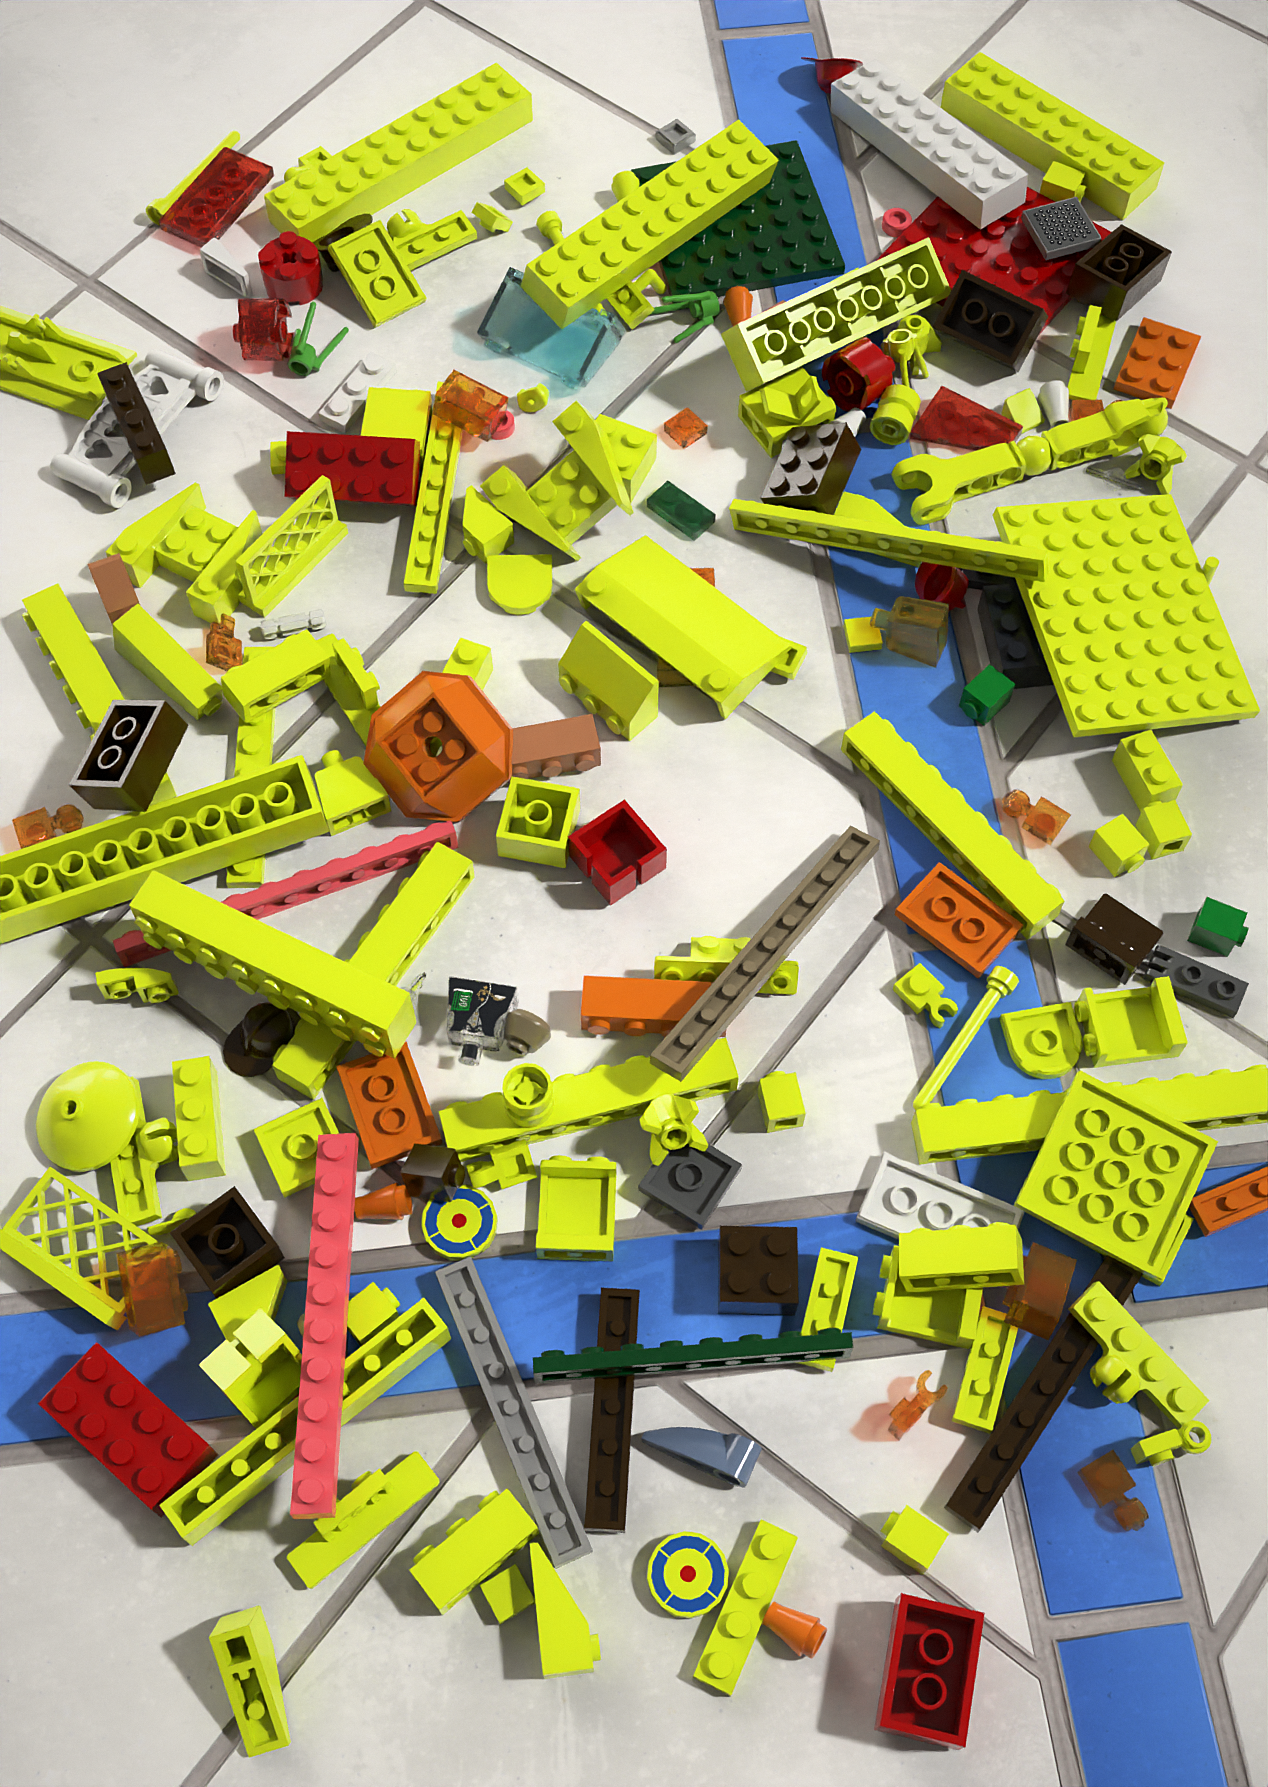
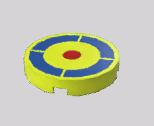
[421,1185,498,1261]
[647,1531,729,1619]

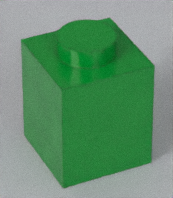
[959,664,1015,726]
[1187,897,1249,957]

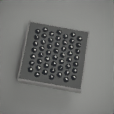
[1021,197,1102,260]

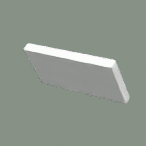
[855,1152,1025,1240]

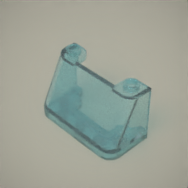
[477,267,626,390]

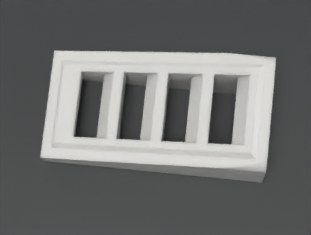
[200,238,253,299]

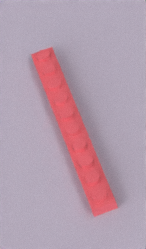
[112,820,458,967]
[290,1133,359,1519]

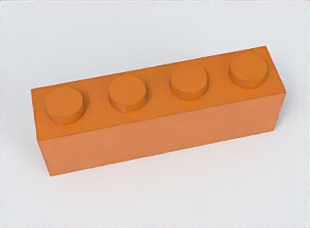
[581,975,727,1037]

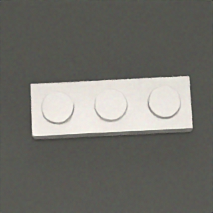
[318,351,397,433]

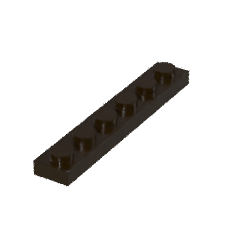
[584,1287,640,1533]

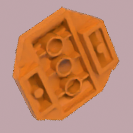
[363,671,513,822]

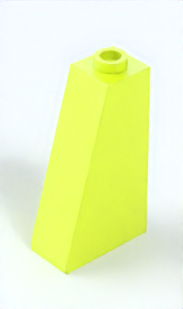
[112,603,223,721]

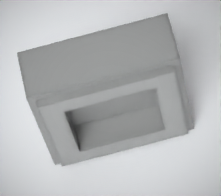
[656,119,696,155]

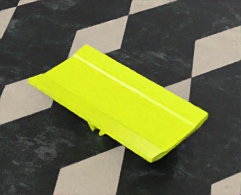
[0,306,137,420]

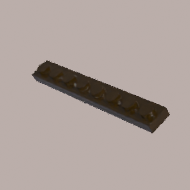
[944,1255,1143,1533]

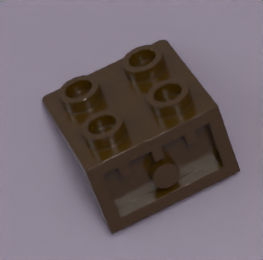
[1065,894,1163,985]

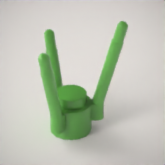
[650,291,720,343]
[287,302,349,376]

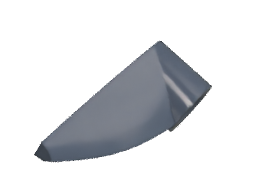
[641,1427,762,1488]

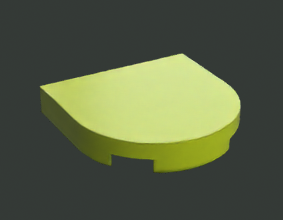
[487,554,552,615]
[999,1002,1083,1079]

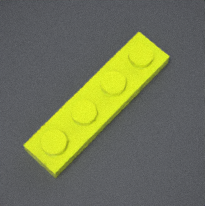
[693,1519,798,1697]

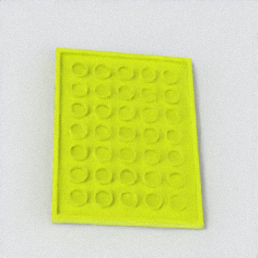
[992,494,1260,738]

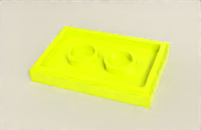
[328,220,427,328]

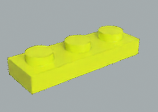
[796,1247,858,1372]
[951,1306,1021,1434]

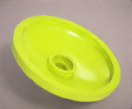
[36,1061,140,1172]

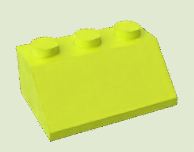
[558,621,659,741]

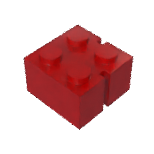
[568,799,667,906]

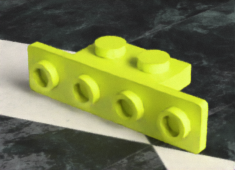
[1067,305,1116,404]
[316,633,380,746]
[654,936,799,995]
[287,1451,440,1589]

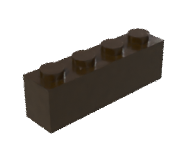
[97,362,176,485]

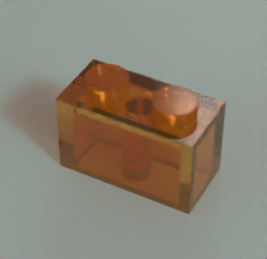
[433,369,509,442]
[116,1241,188,1337]
[1002,1242,1077,1340]

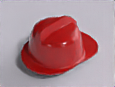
[801,57,863,94]
[915,562,969,612]

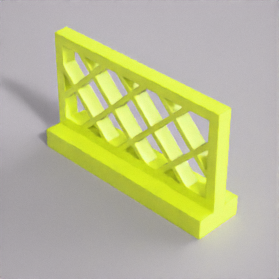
[235,475,348,618]
[0,1167,171,1331]

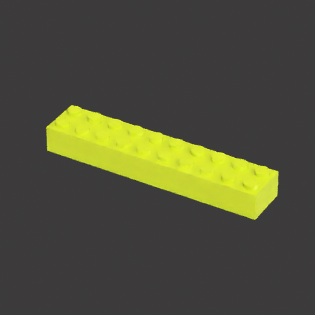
[264,62,533,243]
[521,119,779,329]
[0,755,330,944]

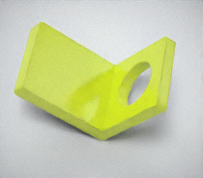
[760,376,822,425]

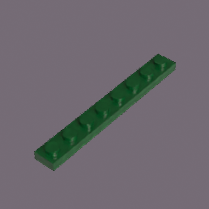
[532,1328,854,1383]

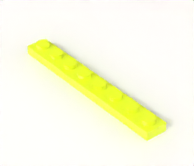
[404,381,469,594]
[226,646,276,888]

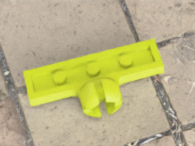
[387,209,477,271]
[110,1076,179,1227]
[1068,1281,1210,1429]

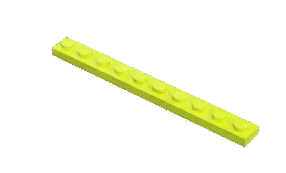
[729,499,1049,582]

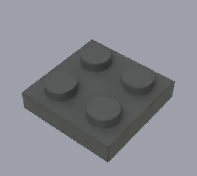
[638,1143,742,1230]

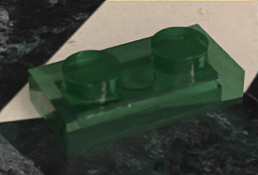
[647,481,716,541]

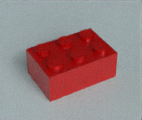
[874,1593,985,1750]

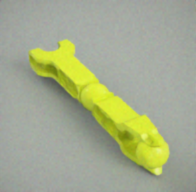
[891,397,1168,525]

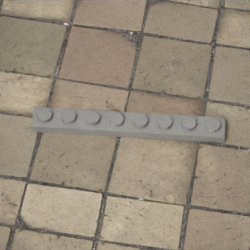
[435,1256,593,1569]

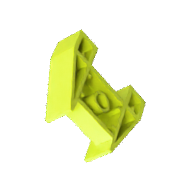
[480,400,634,561]
[105,482,262,628]

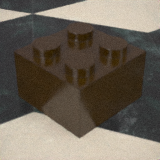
[170,1186,285,1299]
[718,1226,799,1316]

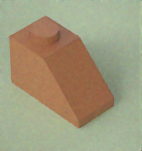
[87,553,140,624]

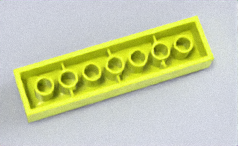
[940,52,1165,221]
[721,237,951,392]
[129,870,417,1059]

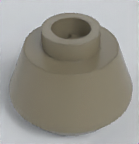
[503,1009,551,1056]

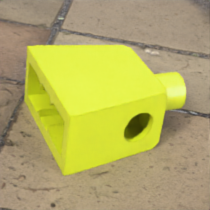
[315,750,391,836]

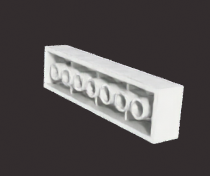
[831,59,1028,229]

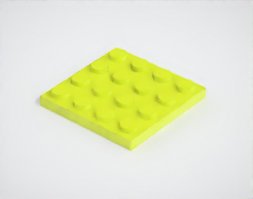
[1013,1070,1218,1279]

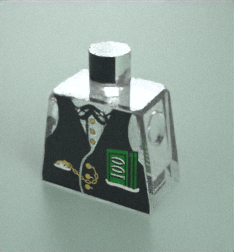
[447,976,519,1066]

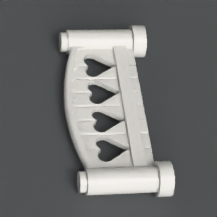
[50,349,224,508]

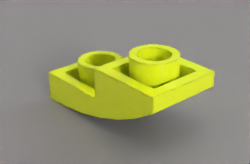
[95,968,179,1003]

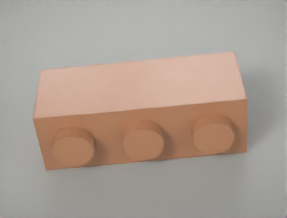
[507,714,601,783]

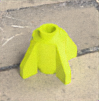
[880,315,942,376]
[1123,434,1187,495]
[639,1094,709,1166]

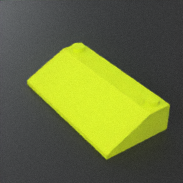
[575,535,791,719]

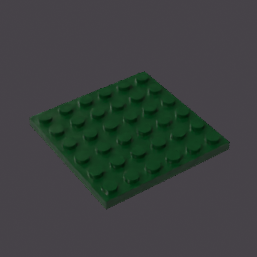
[631,140,845,304]

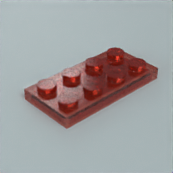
[159,147,275,248]

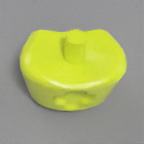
[517,383,549,412]

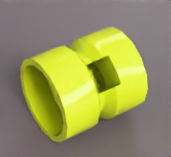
[870,384,921,445]
[502,1063,554,1128]

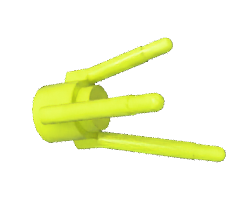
[883,329,929,387]

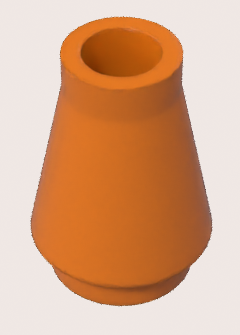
[723,286,753,326]
[354,1182,412,1220]
[762,1601,827,1659]

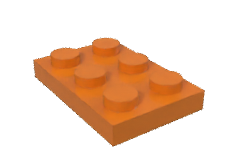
[1113,317,1201,409]
[894,862,1023,979]
[336,1042,443,1169]

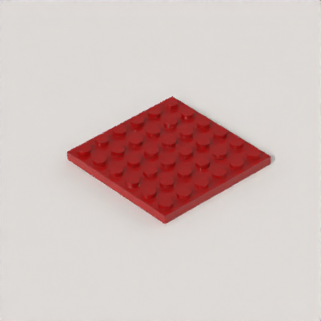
[876,187,1112,336]

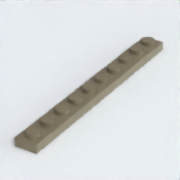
[650,825,880,1082]

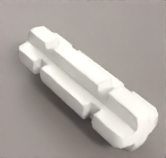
[261,609,326,640]

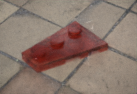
[910,386,1023,451]

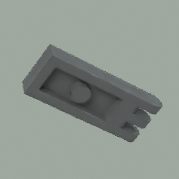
[1143,945,1249,1018]

